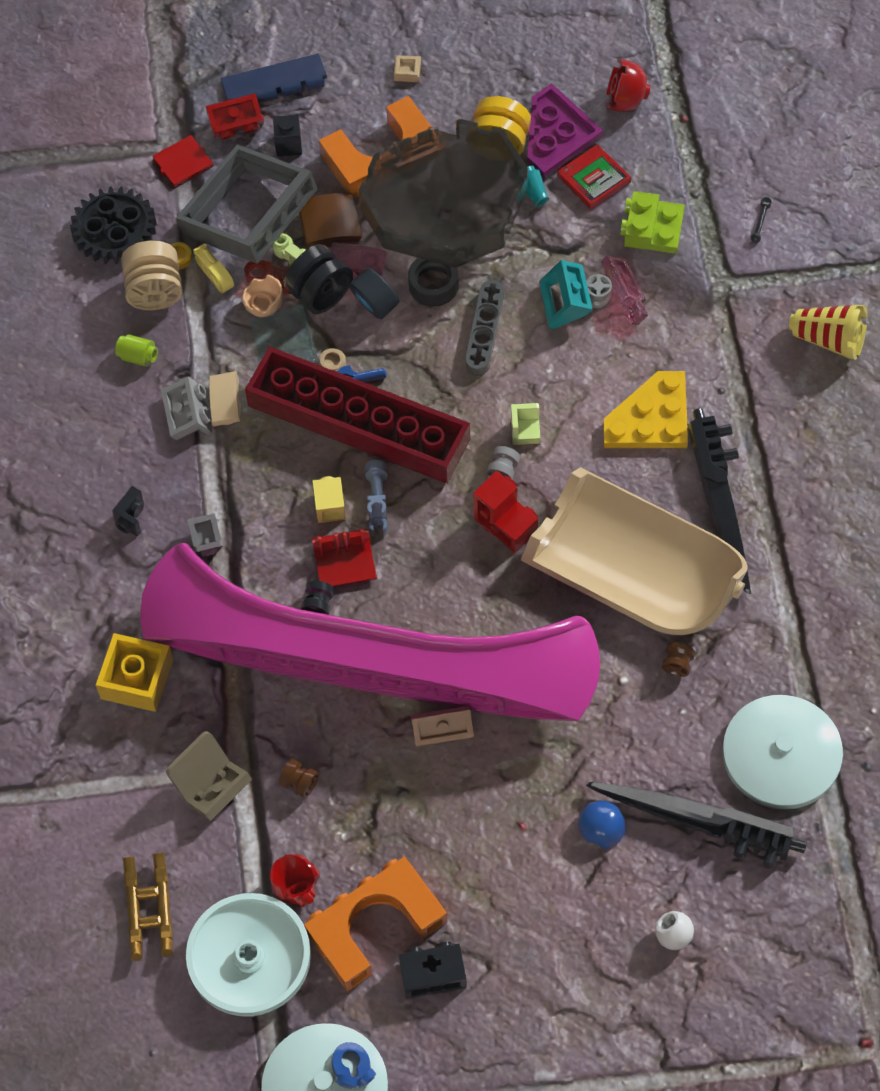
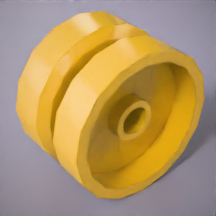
[468,96,531,161]

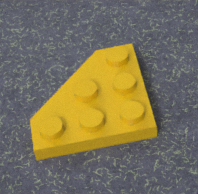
[603,371,688,448]

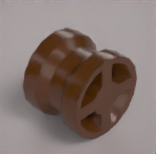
[661,642,696,677]

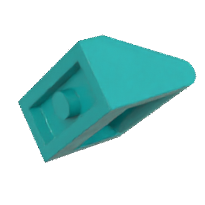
[539,260,593,329]

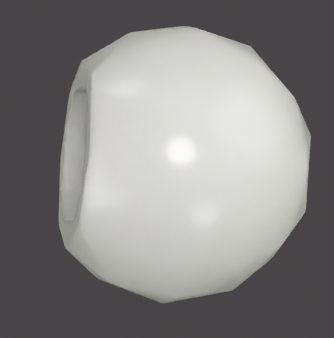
[655,911,694,950]

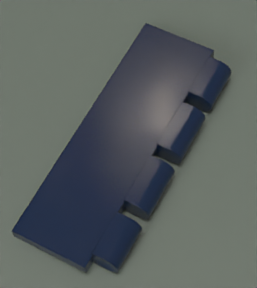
[221,53,327,103]

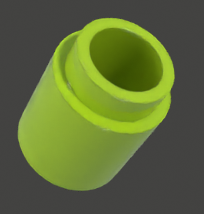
[115,335,158,367]

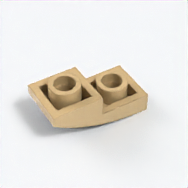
[209,371,241,426]

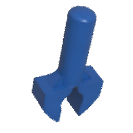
[337,365,387,382]

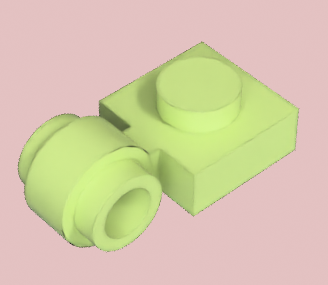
[272,233,306,267]

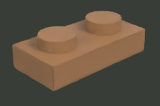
[411,706,474,746]

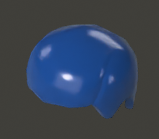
[578,800,626,849]

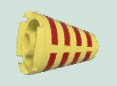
[789,305,867,360]

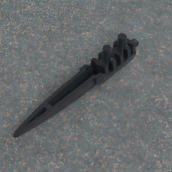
[688,408,751,594]
[586,782,807,868]

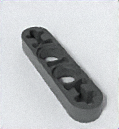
[465,280,504,376]

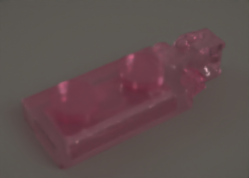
[601,256,648,325]

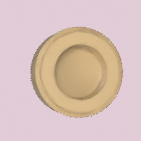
[319,348,346,372]

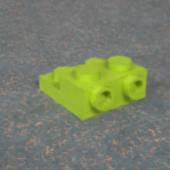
[620,191,685,254]

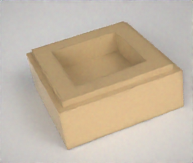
[394,55,421,82]

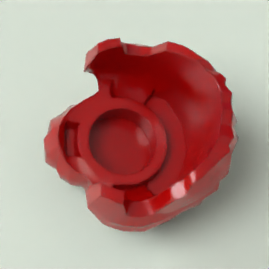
[270,853,320,907]

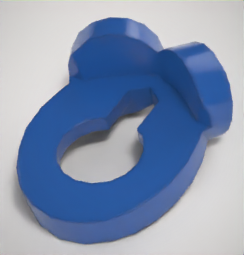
[332,1042,376,1089]

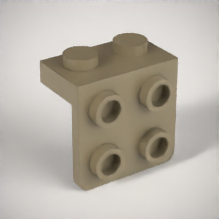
[166,731,252,821]

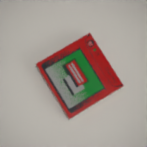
[557,144,631,210]

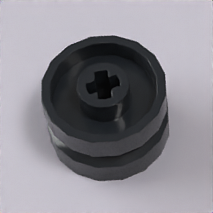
[284,244,353,314]

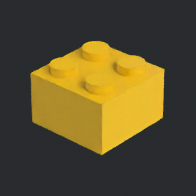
[96,633,174,712]

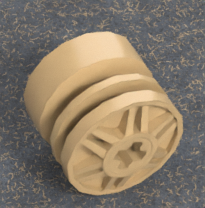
[121,241,182,310]

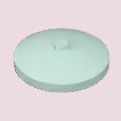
[722,695,843,810]
[186,893,311,1016]
[261,1024,388,1091]

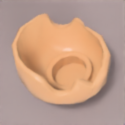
[242,275,284,317]

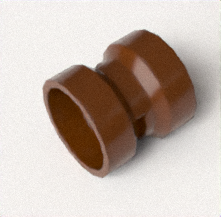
[278,759,319,799]

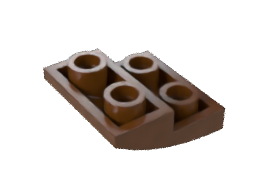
[299,193,362,247]

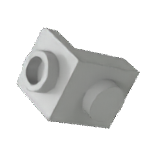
[187,513,223,557]

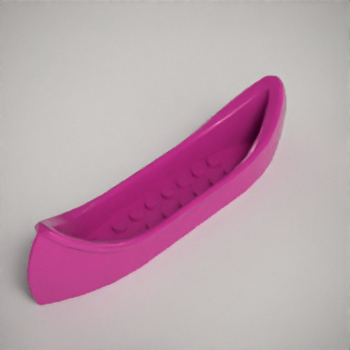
[140,543,600,721]

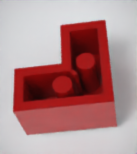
[473,471,538,553]

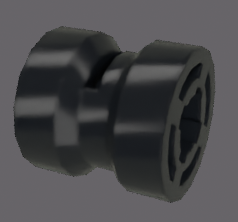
[301,580,334,615]

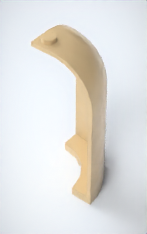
[521,467,748,635]

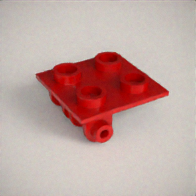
[312,528,377,587]

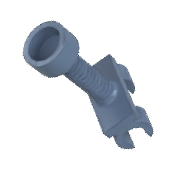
[365,460,388,536]

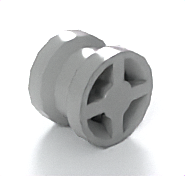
[586,274,612,309]

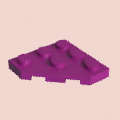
[527,83,603,178]

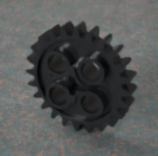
[70,186,157,264]

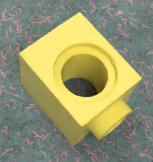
[313,476,346,523]

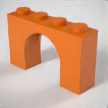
[319,95,441,198]
[304,856,448,992]

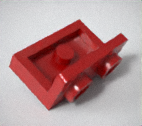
[206,93,264,140]

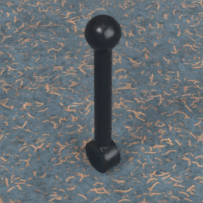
[751,197,772,243]

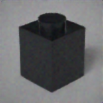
[273,114,303,156]

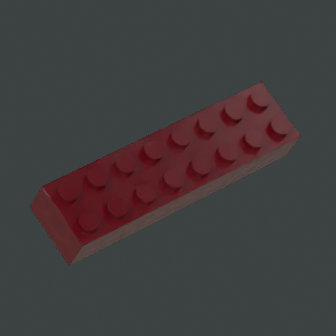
[245,346,471,484]

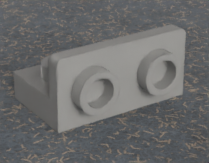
[161,377,212,440]

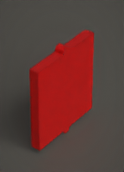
[152,135,214,187]

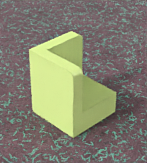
[511,403,540,445]

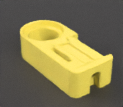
[193,243,234,294]

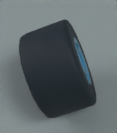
[349,268,400,320]

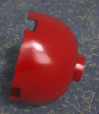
[606,58,651,112]

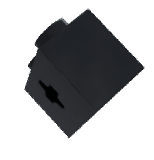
[398,942,467,999]

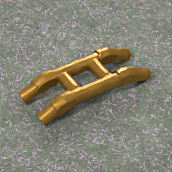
[122,852,173,961]

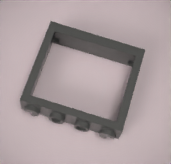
[176,145,318,264]

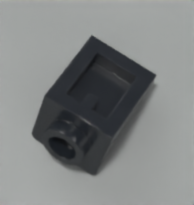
[112,486,144,536]

